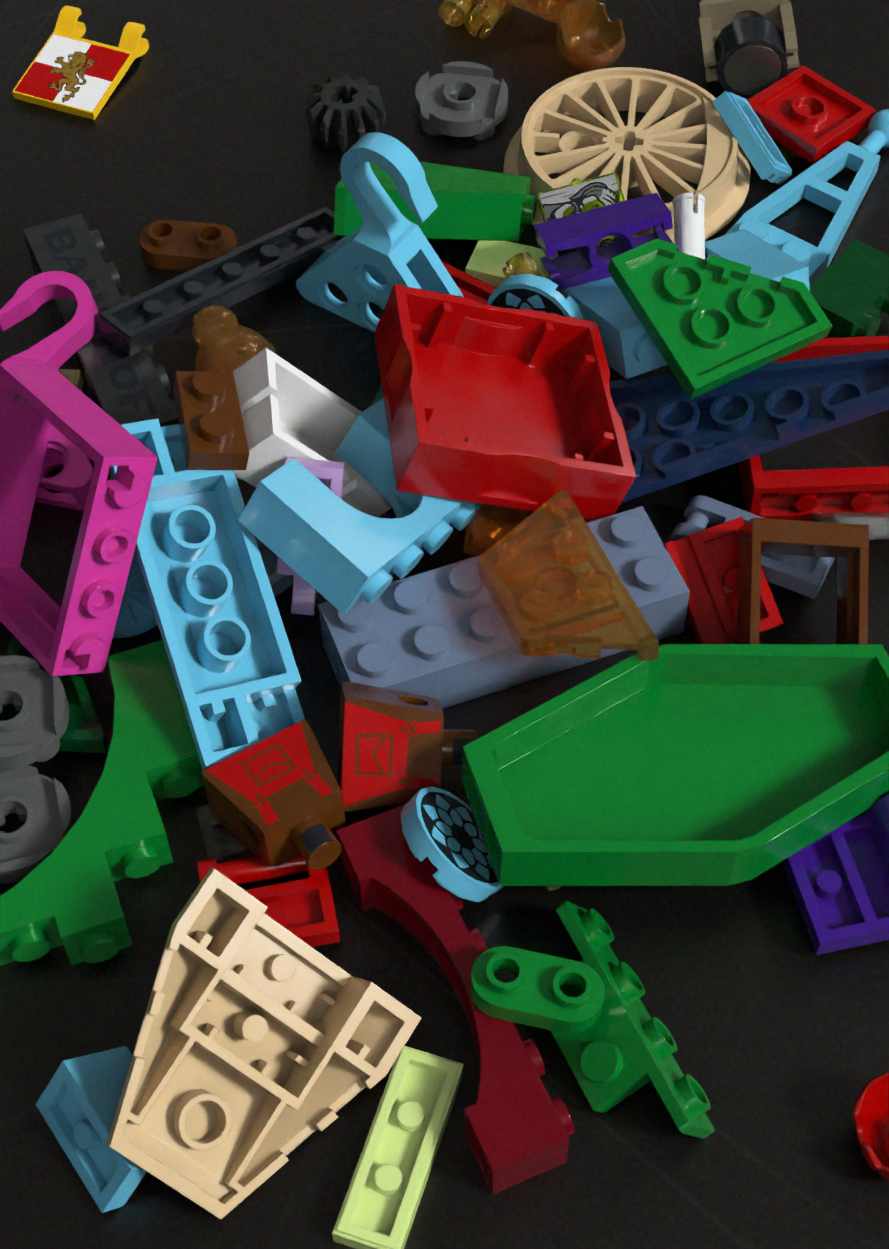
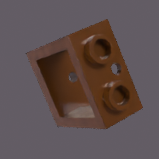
[736,518,869,644]

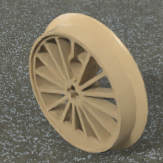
[503,67,750,249]

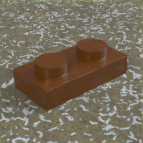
[173,371,249,470]

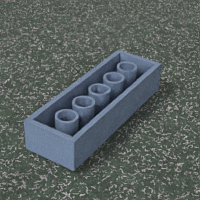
[319,506,690,709]

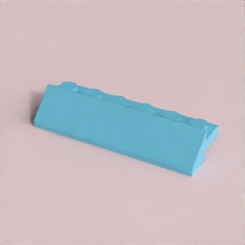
[110,418,305,770]

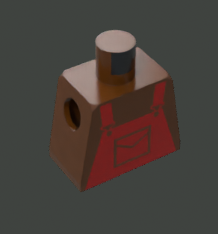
[337,682,477,812]
[201,719,346,870]

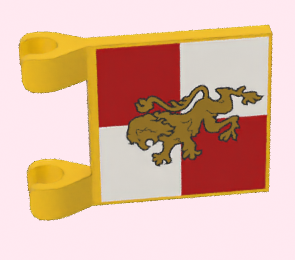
[12,5,149,120]

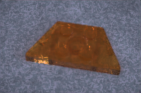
[478,490,659,661]

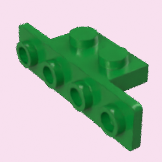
[550,900,715,1139]

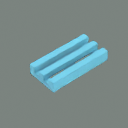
[712,91,793,185]

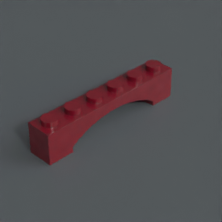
[336,804,575,1195]

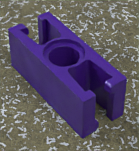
[534,193,673,291]

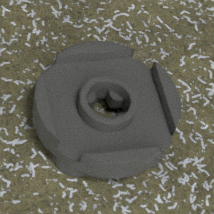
[415,61,508,140]
[0,655,70,770]
[0,765,75,884]

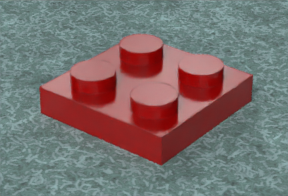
[747,65,876,164]

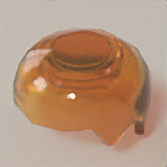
[556,0,626,70]

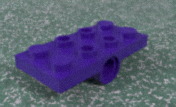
[782,794,889,955]

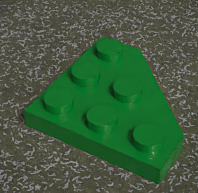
[607,238,832,400]

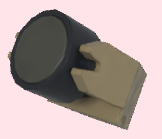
[699,0,799,98]

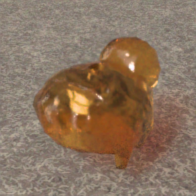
[192,305,279,372]

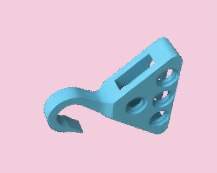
[296,132,464,332]

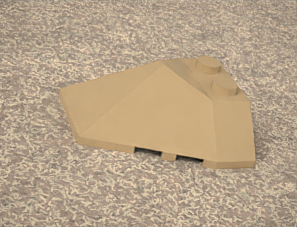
[106,868,421,1219]

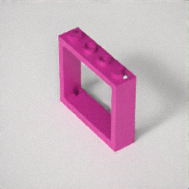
[0,364,158,676]

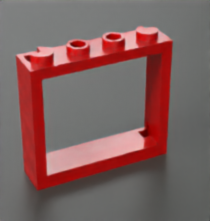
[738,336,889,521]

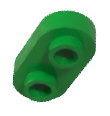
[470,946,605,1034]

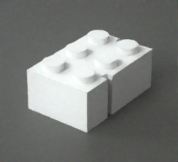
[233,348,391,517]

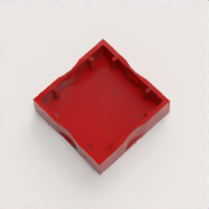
[374,284,636,520]

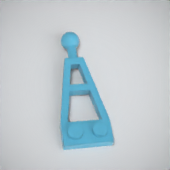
[725,109,889,285]

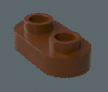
[139,220,238,271]

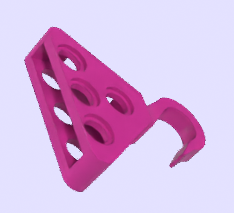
[0,271,99,511]

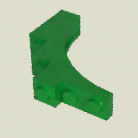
[0,640,204,966]

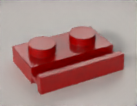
[664,517,784,644]

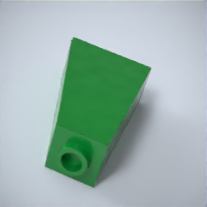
[334,161,537,241]

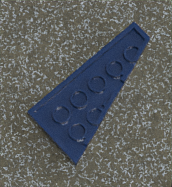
[565,350,889,522]

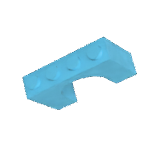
[564,229,810,379]
[238,398,481,615]

